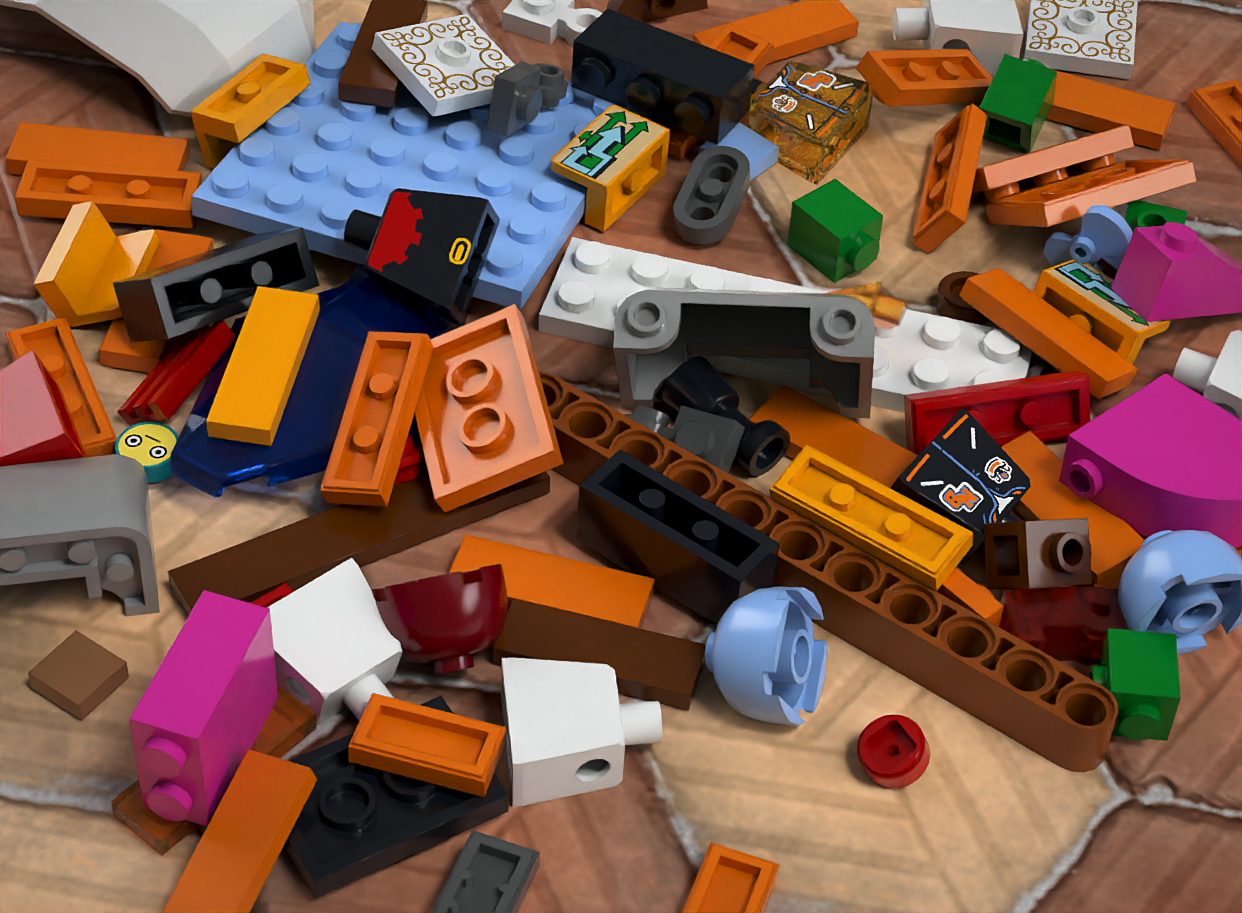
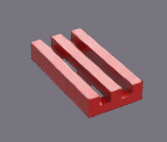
[117,320,235,426]

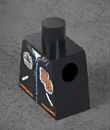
[890,408,1031,564]

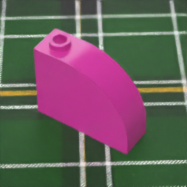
[1059,373,1242,548]

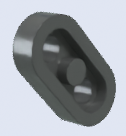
[673,146,750,245]

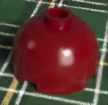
[372,564,508,675]

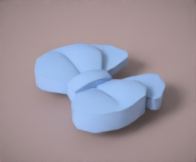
[1044,205,1133,273]

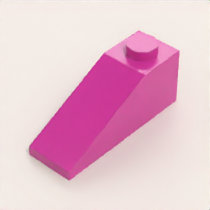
[1111,222,1242,322]

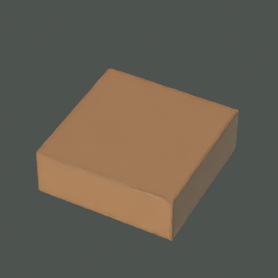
[28,630,129,720]

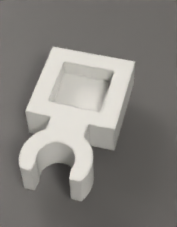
[503,0,602,47]

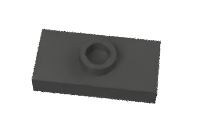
[431,830,540,913]

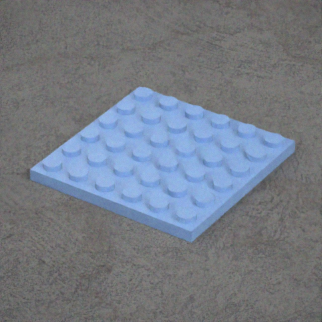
[191,21,643,310]

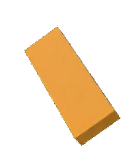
[206,286,320,446]
[769,445,973,592]

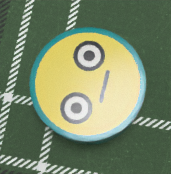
[115,422,181,483]

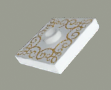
[1023,0,1138,80]
[372,14,515,117]

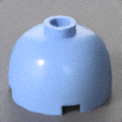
[1118,530,1242,655]
[705,587,827,726]

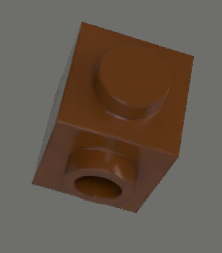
[983,518,1092,590]

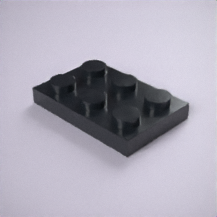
[284,696,509,899]

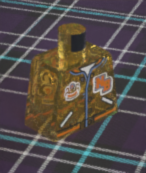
[748,61,873,185]

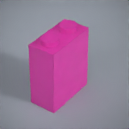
[129,590,278,826]

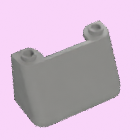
[613,288,875,418]
[0,454,160,616]

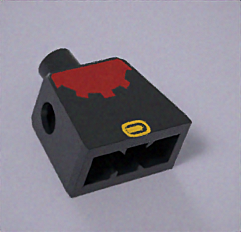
[344,188,500,326]

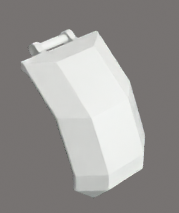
[0,0,315,117]

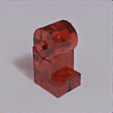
[999,586,1127,666]

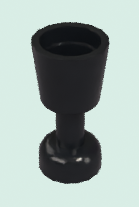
[662,356,790,476]

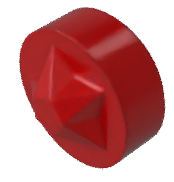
[857,714,930,788]

